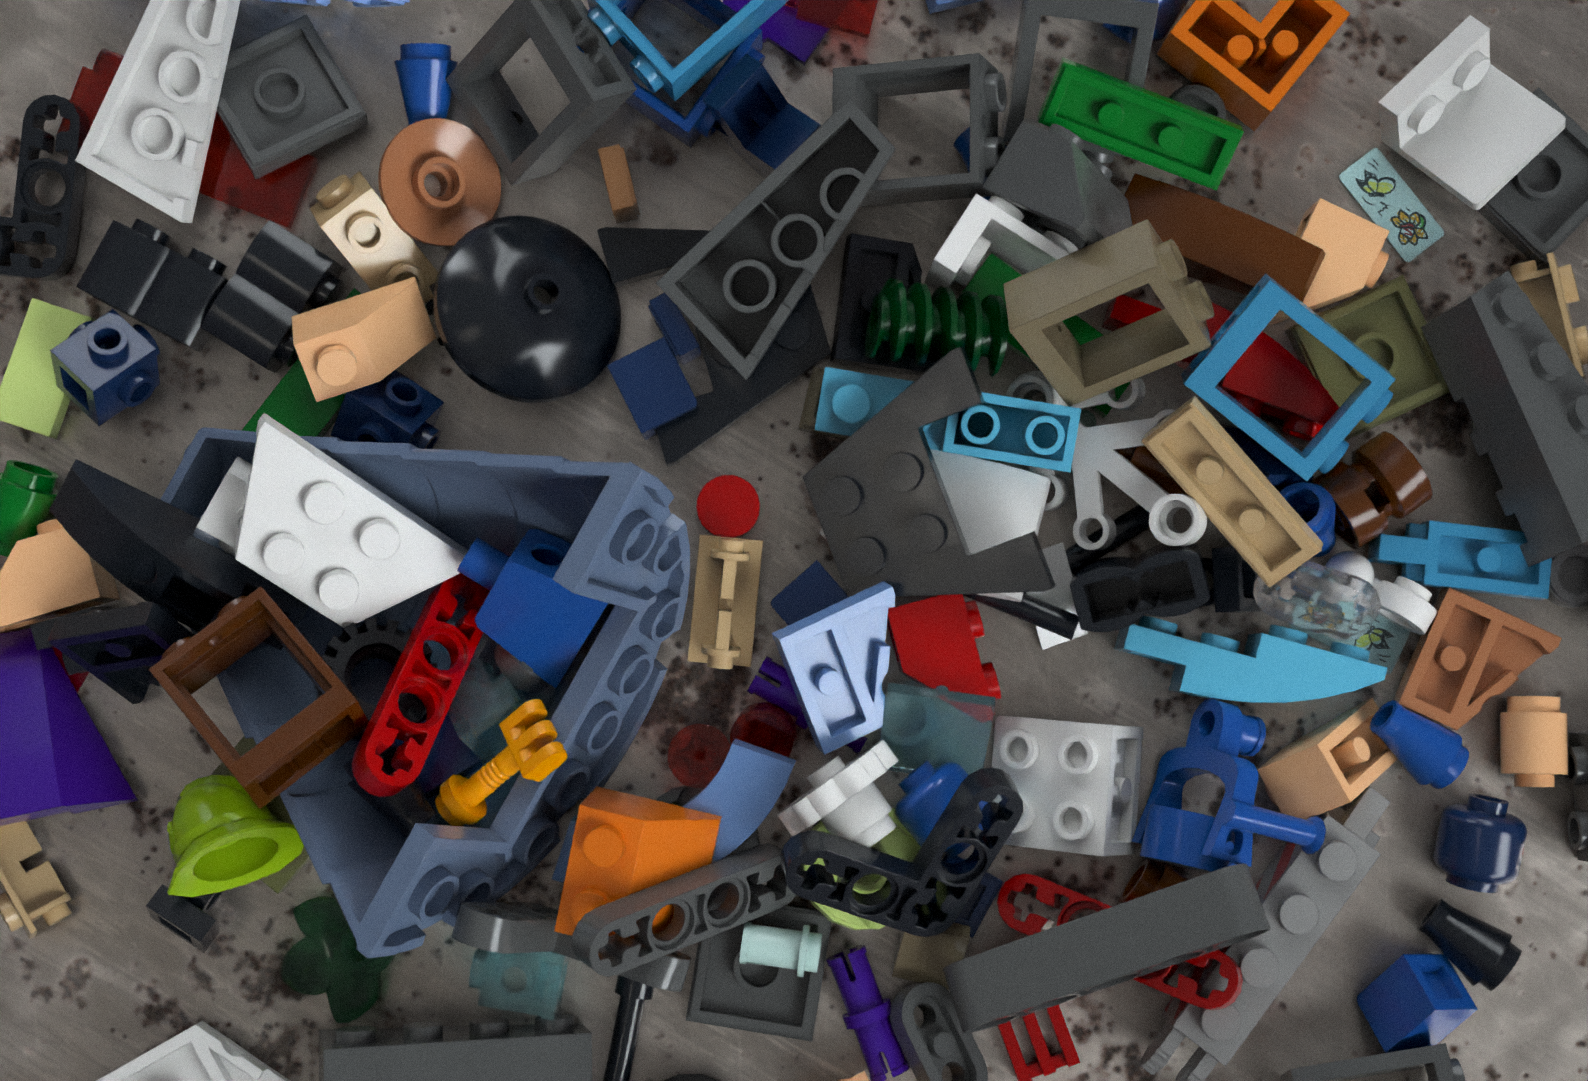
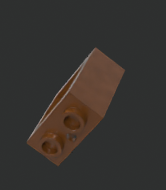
[149,586,369,809]

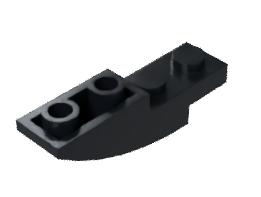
[49,459,309,650]

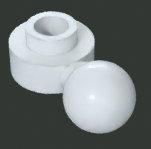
[1322,551,1437,635]

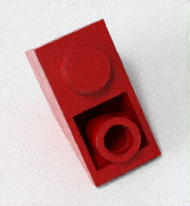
[887,594,1001,718]

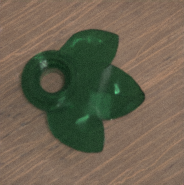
[281,896,396,1023]

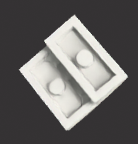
[930,449,1051,602]

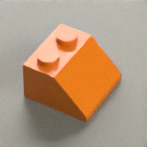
[554,786,722,939]

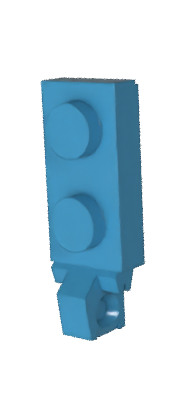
[1367,520,1552,600]

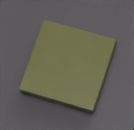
[1285,275,1450,441]

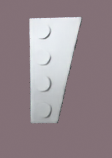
[75,0,241,223]

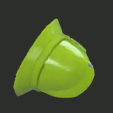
[167,775,304,897]

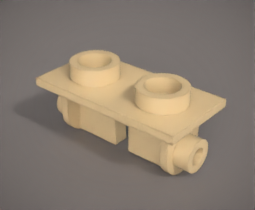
[1510,252,1588,379]
[688,535,763,669]
[0,821,72,939]

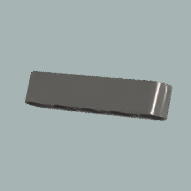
[943,863,1271,1034]

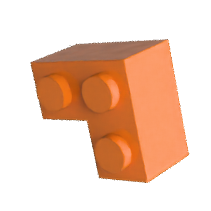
[1157,0,1351,131]

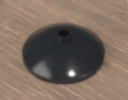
[433,216,621,403]

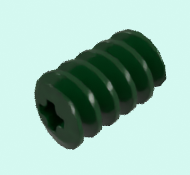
[865,278,1008,377]

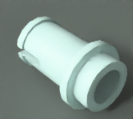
[739,922,822,977]

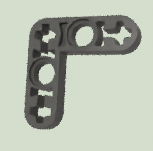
[451,902,691,992]

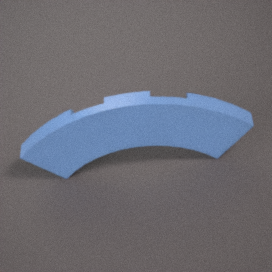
[552,739,796,883]

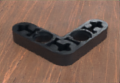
[0,95,90,281]
[780,767,1023,937]

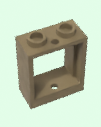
[1003,219,1214,407]

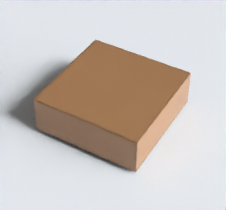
[598,144,640,224]

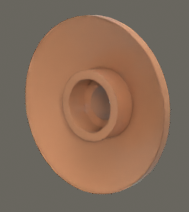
[378,118,501,247]

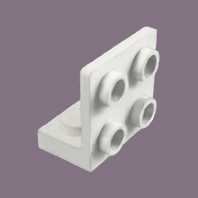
[1378,15,1566,210]
[924,193,1078,290]
[992,716,1143,857]

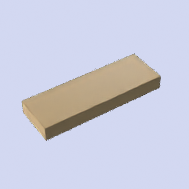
[1141,396,1323,588]

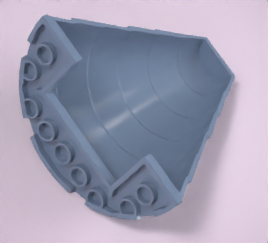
[160,427,690,958]

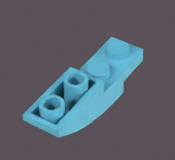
[814,367,1081,473]
[1114,615,1387,703]

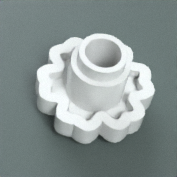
[777,739,899,848]

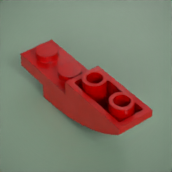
[1101,294,1339,442]

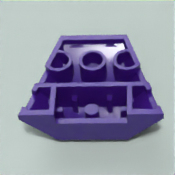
[0,628,139,826]

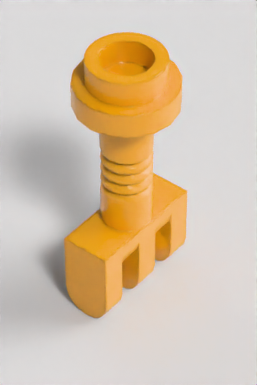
[435,699,568,826]

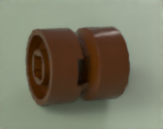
[1311,431,1433,550]

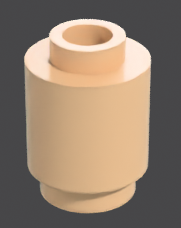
[1500,696,1568,788]

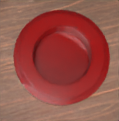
[696,475,760,538]

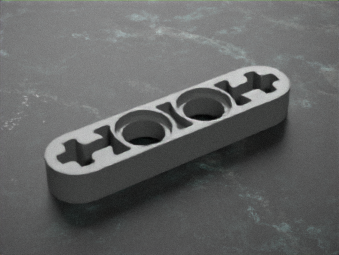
[572,843,803,977]

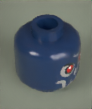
[1433,793,1527,893]

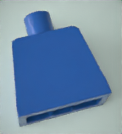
[457,529,608,688]

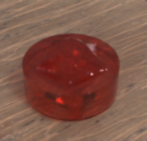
[730,702,797,757]
[668,723,731,788]

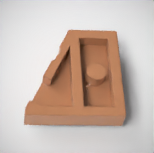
[1393,587,1562,730]

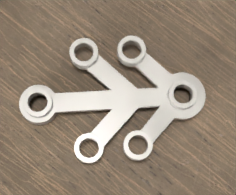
[1006,371,1207,550]

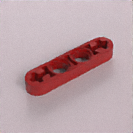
[352,573,490,797]
[997,873,1243,1010]

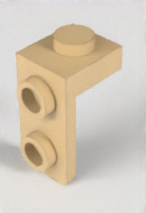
[310,171,438,303]

